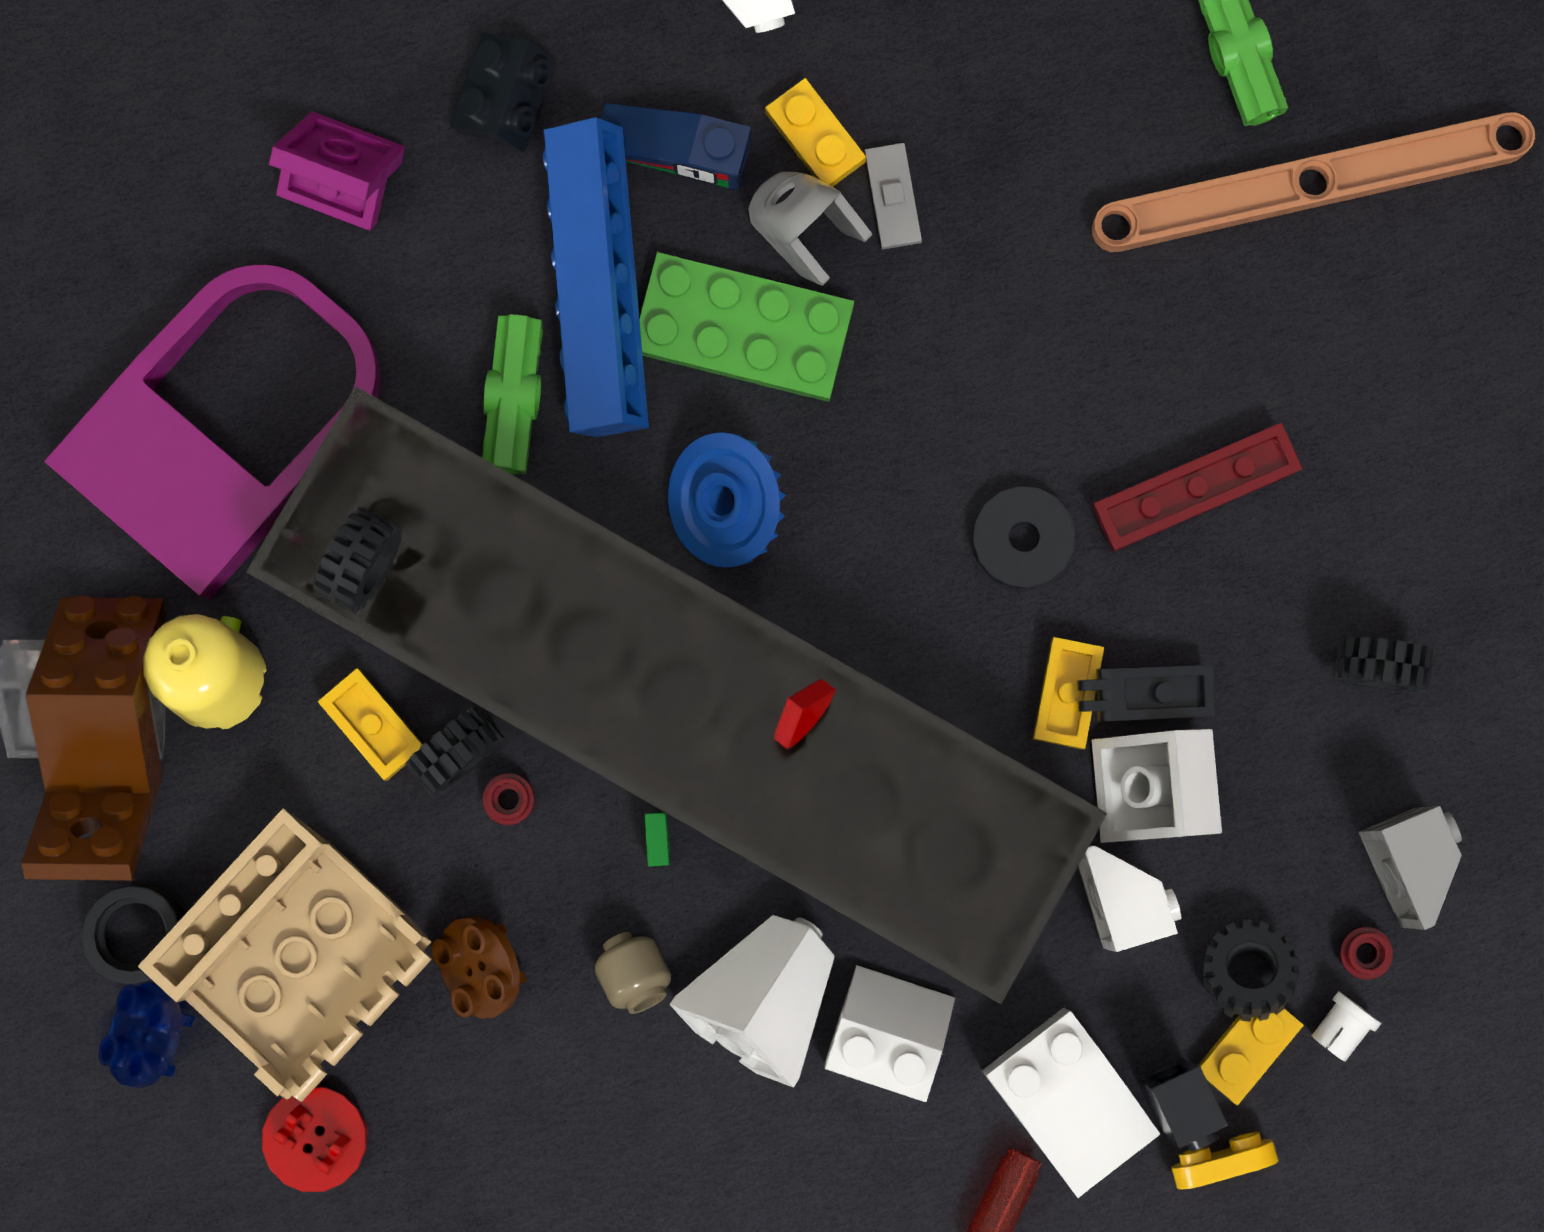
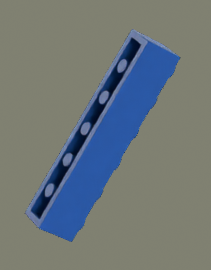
[543,117,649,437]

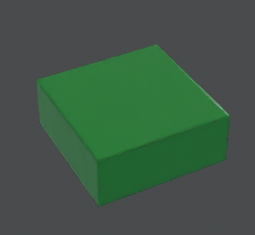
[645,813,671,867]

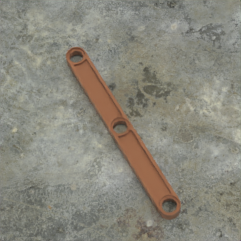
[1092,112,1535,252]

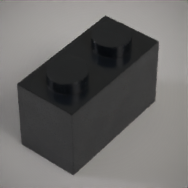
[1137,1058,1228,1151]

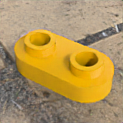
[1171,1132,1279,1189]

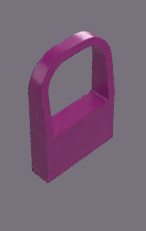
[44,265,380,600]

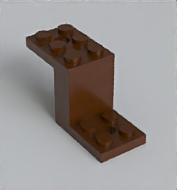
[21,595,166,881]

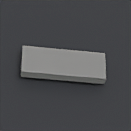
[864,143,922,250]

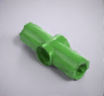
[1198,0,1288,126]
[482,314,543,475]

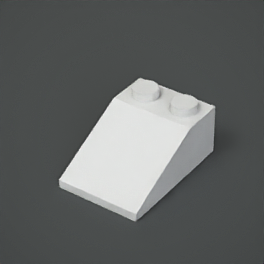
[982,1008,1160,1198]

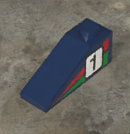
[601,103,752,191]

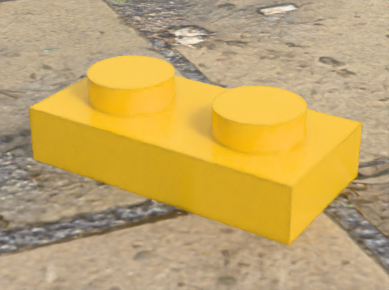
[765,78,866,187]
[1032,637,1104,750]
[318,668,423,781]
[1198,1009,1304,1106]

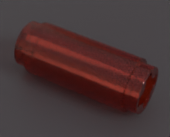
[966,1147,1043,1232]

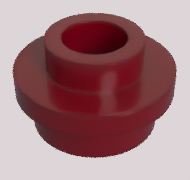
[482,773,535,825]
[1339,927,1393,980]

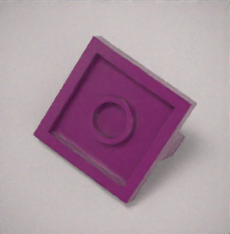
[269,111,405,231]

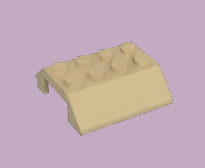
[138,808,432,1102]

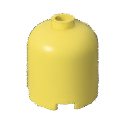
[143,614,267,729]

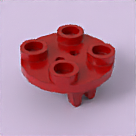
[262,1087,368,1192]

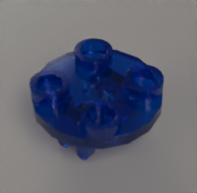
[98,983,195,1089]

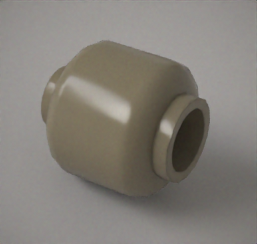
[595,932,671,1014]

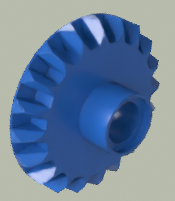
[668,432,786,568]

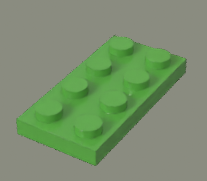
[639,252,854,402]

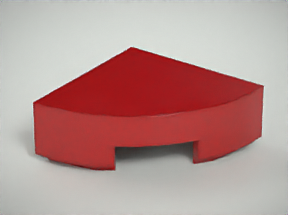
[774,679,836,749]

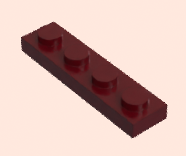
[1092,422,1303,553]

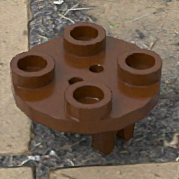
[431,915,528,1019]

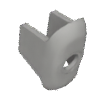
[748,171,872,286]

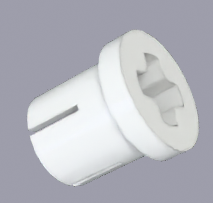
[1311,991,1382,1062]

